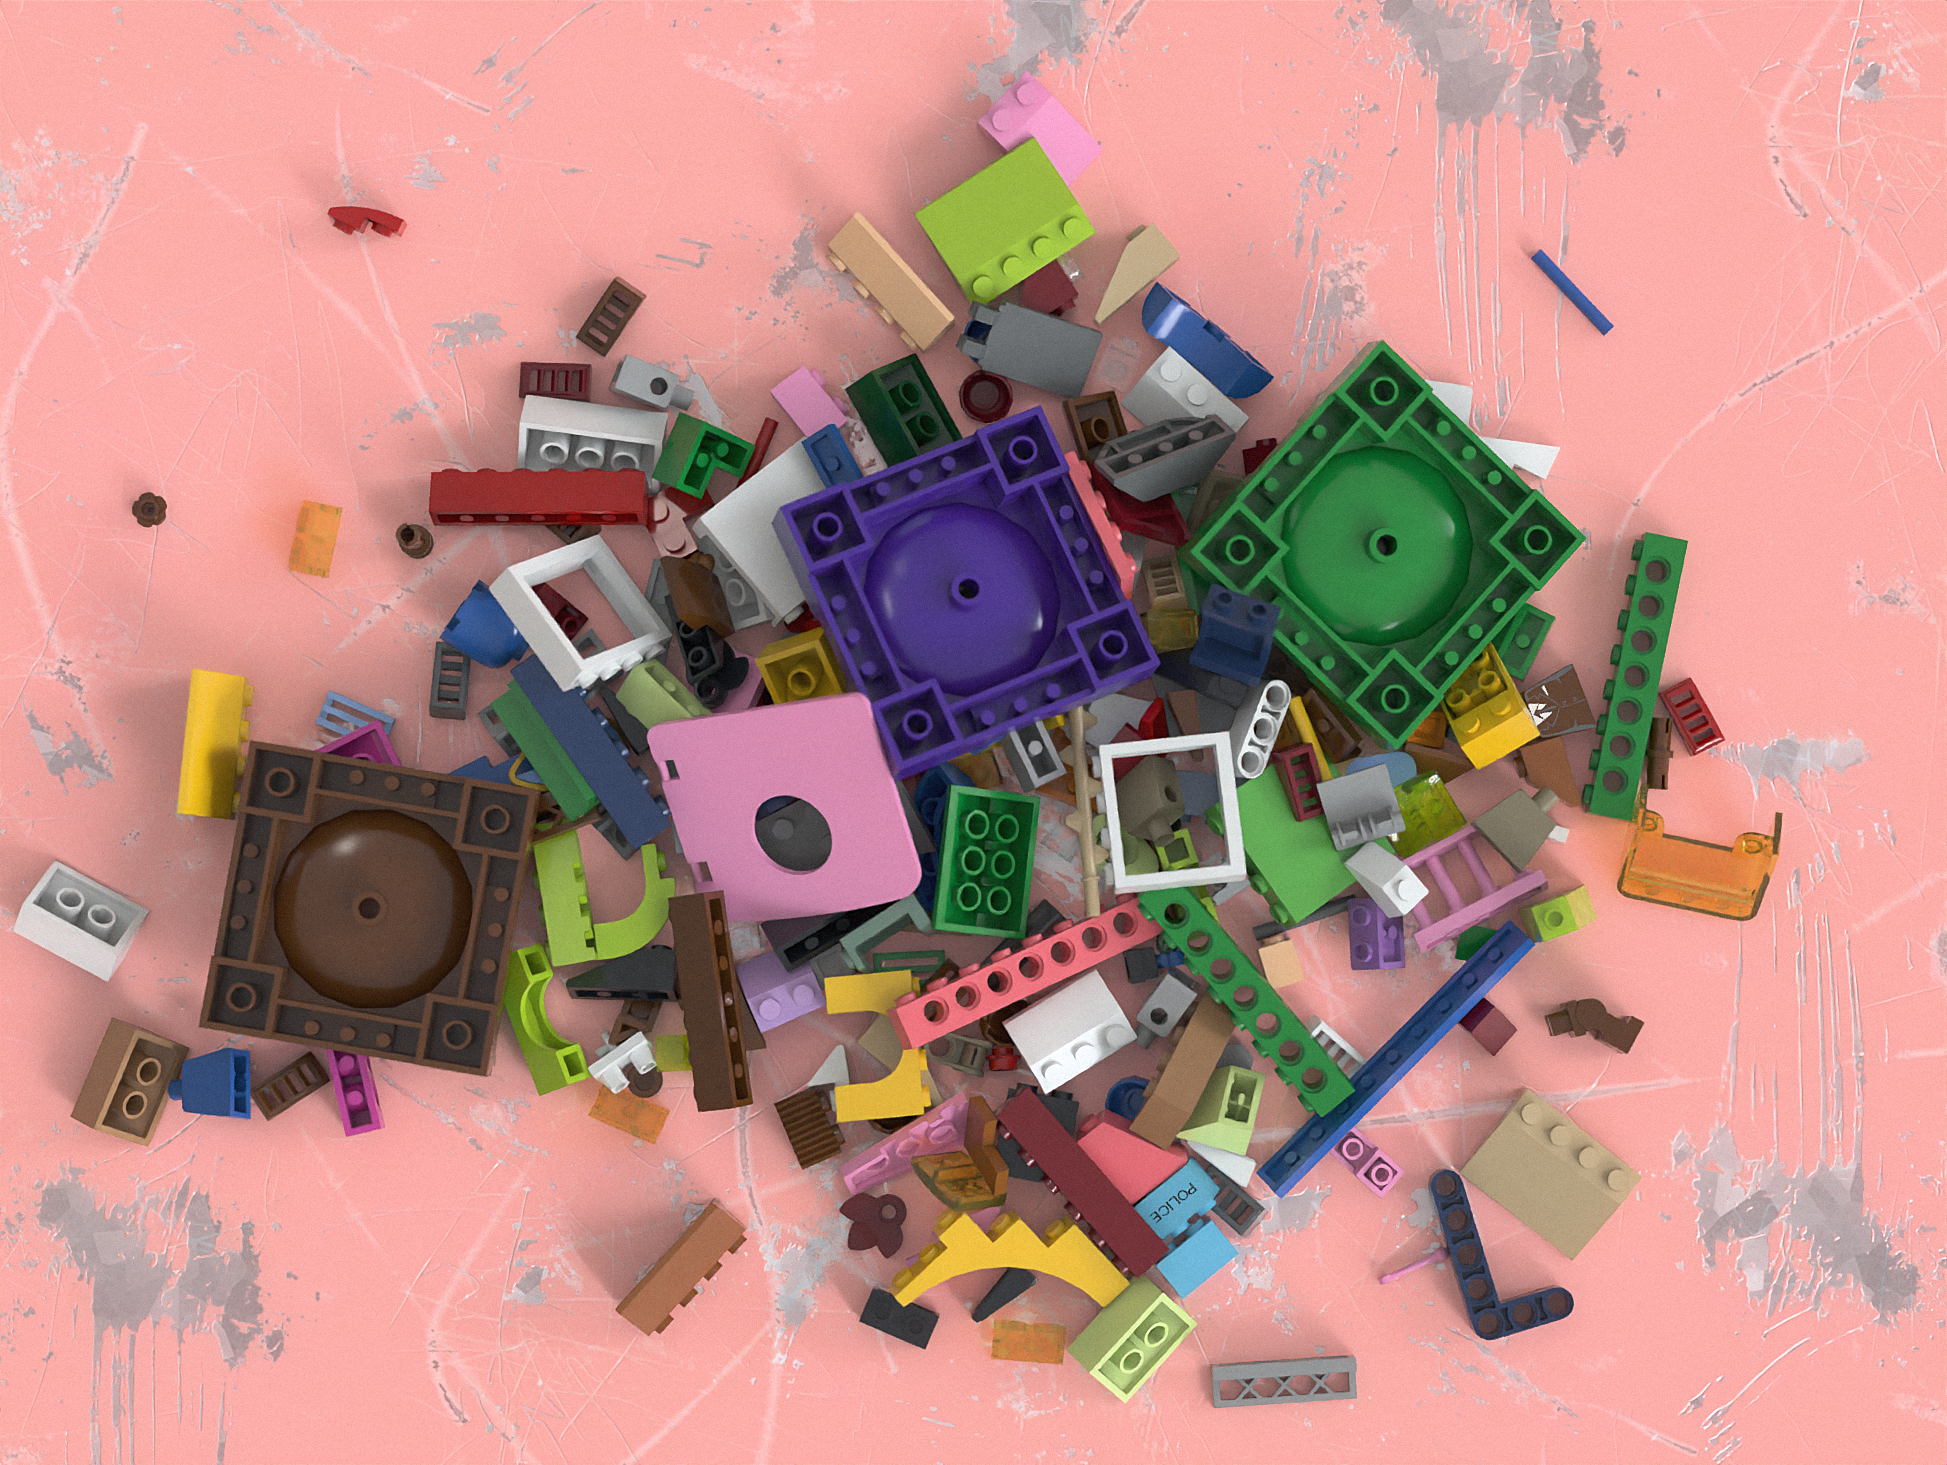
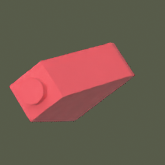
[1076,1109,1188,1205]

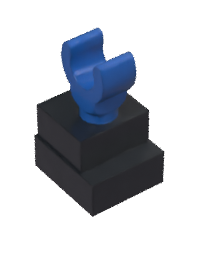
[1123,946,1185,984]

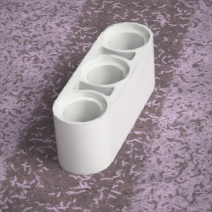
[1229,679,1291,778]

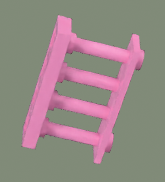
[1397,809,1548,954]

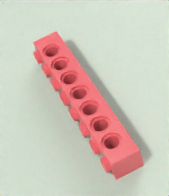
[886,892,1164,1050]

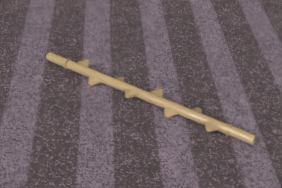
[1058,706,1109,917]

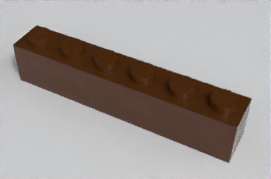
[668,890,753,1112]

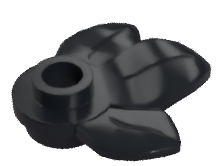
[686,640,749,709]

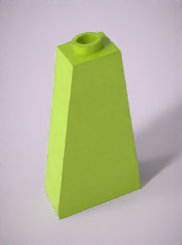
[1518,885,1597,943]

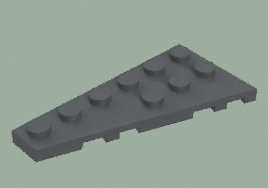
[705,780,938,871]

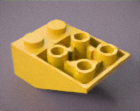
[1440,641,1540,771]

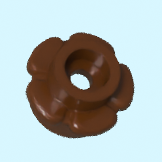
[132,492,167,528]

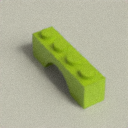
[504,942,592,1096]

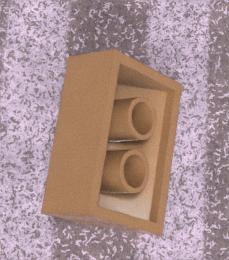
[70,1017,190,1147]

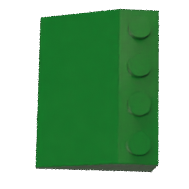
[931,784,1041,940]

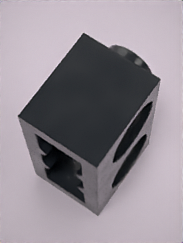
[859,1286,940,1350]

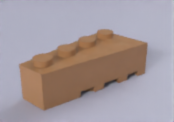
[1129,990,1236,1150]

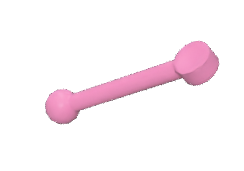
[1378,1247,1448,1285]

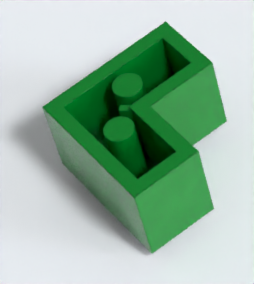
[651,412,755,499]

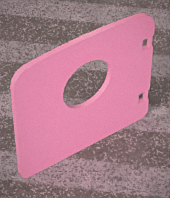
[647,692,922,922]

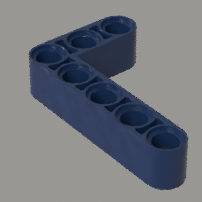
[1428,1168,1574,1340]

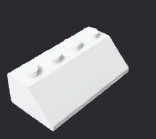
[517,395,668,495]

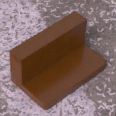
[1301,686,1363,764]

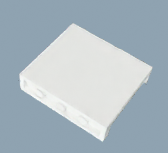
[692,436,826,627]

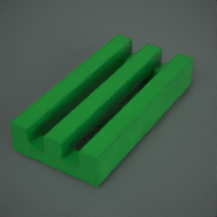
[873,950,946,987]

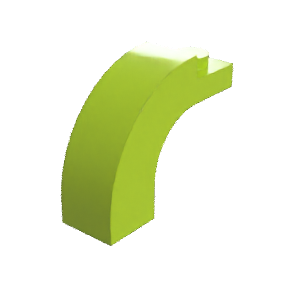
[593,843,676,960]

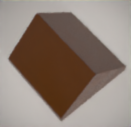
[1061,390,1128,468]

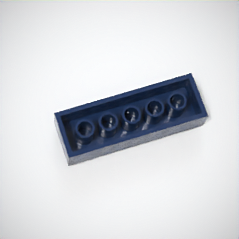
[510,653,672,850]

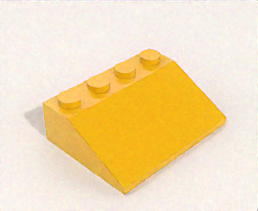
[177,668,254,820]

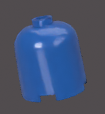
[439,579,530,669]

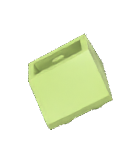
[1176,1065,1266,1155]

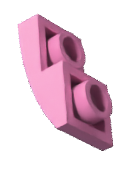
[1329,1127,1405,1199]

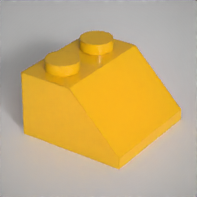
[755,627,848,704]

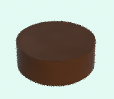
[627,1066,663,1098]

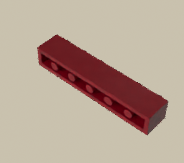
[993,1086,1170,1278]

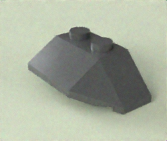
[1095,414,1236,502]

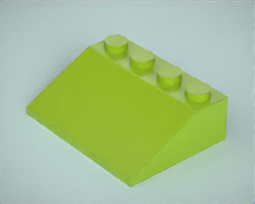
[913,136,1096,305]

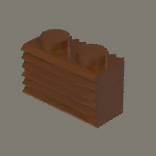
[774,1086,846,1170]

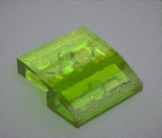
[1386,770,1467,859]

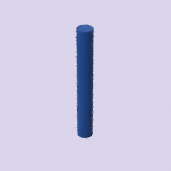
[1531,249,1614,336]

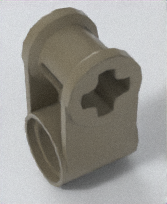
[922,1032,993,1078]

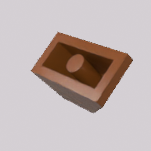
[1513,736,1582,808]

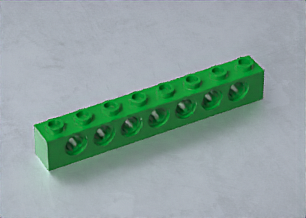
[1581,532,1688,822]
[1137,865,1355,1118]

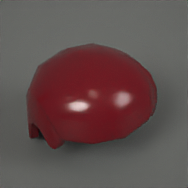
[959,369,1014,424]

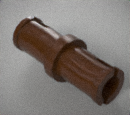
[1645,717,1674,790]

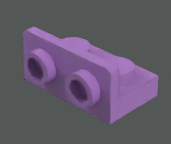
[1348,898,1405,970]

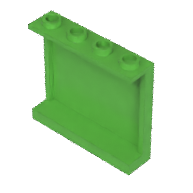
[1204,741,1395,929]

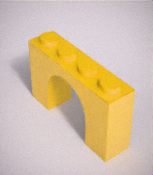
[824,970,931,1122]

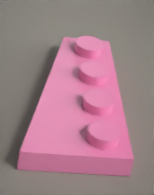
[839,1091,969,1196]

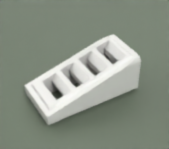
[1292,1014,1368,1079]
[1185,1140,1256,1188]

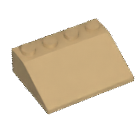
[1459,1088,1642,1260]

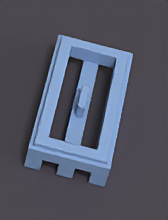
[315,690,396,736]

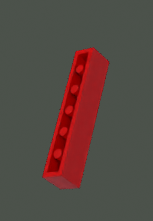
[428,468,649,526]

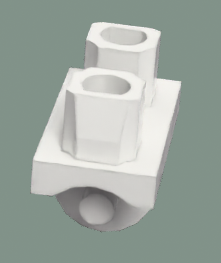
[588,1030,657,1094]

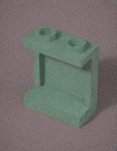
[840,893,939,974]

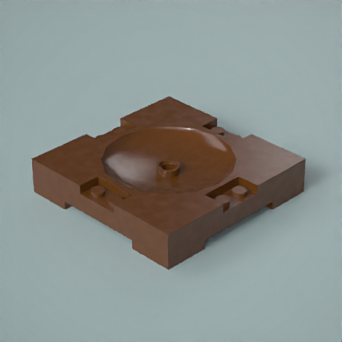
[199,740,541,1077]

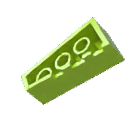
[530,819,598,967]

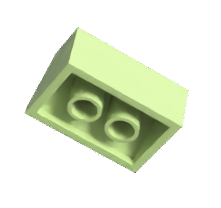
[1066,1274,1198,1403]

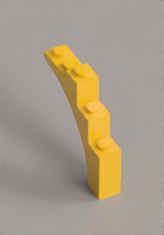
[888,1204,1130,1308]

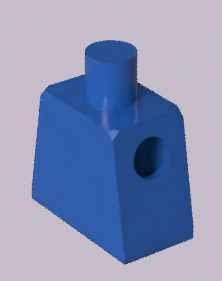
[168,1048,251,1120]

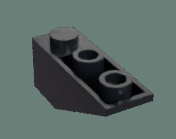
[664,594,724,684]

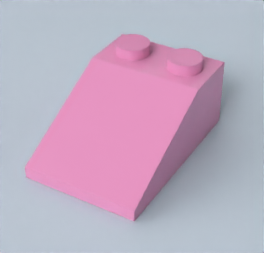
[977,71,1103,187]

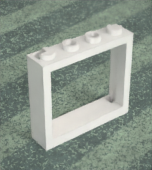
[488,534,673,692]
[1092,732,1247,894]

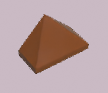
[1402,742,1475,794]

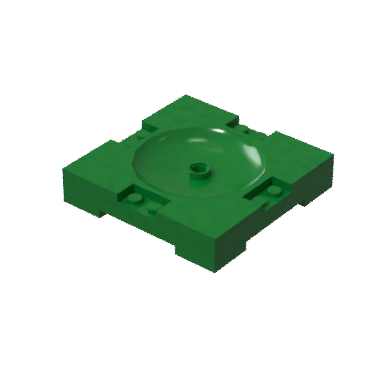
[1177,339,1587,750]

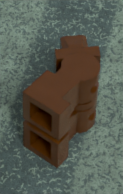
[1544,998,1645,1054]

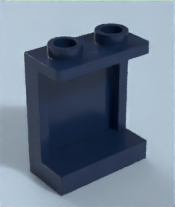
[1189,584,1281,687]

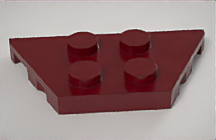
[1089,430,1192,548]

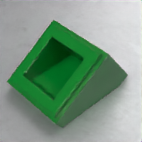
[1454,926,1498,961]

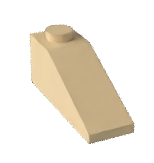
[1093,222,1181,327]
[857,1014,944,1107]

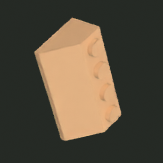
[827,211,955,354]

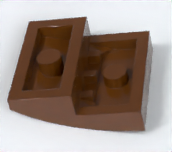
[660,556,736,639]

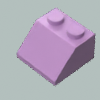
[734,950,827,1033]

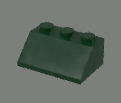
[845,353,963,468]

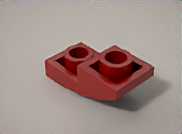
[327,206,407,238]

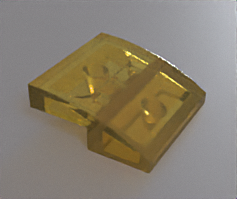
[910,1151,1008,1212]

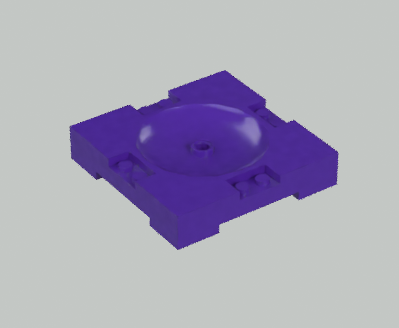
[771,405,1161,782]

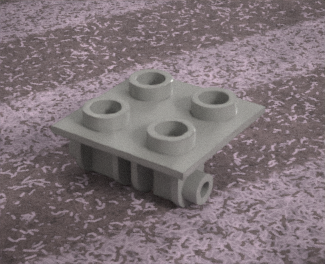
[1316,763,1406,851]

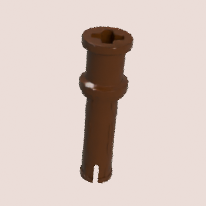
[396,523,434,559]

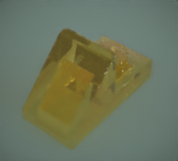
[1140,609,1199,653]

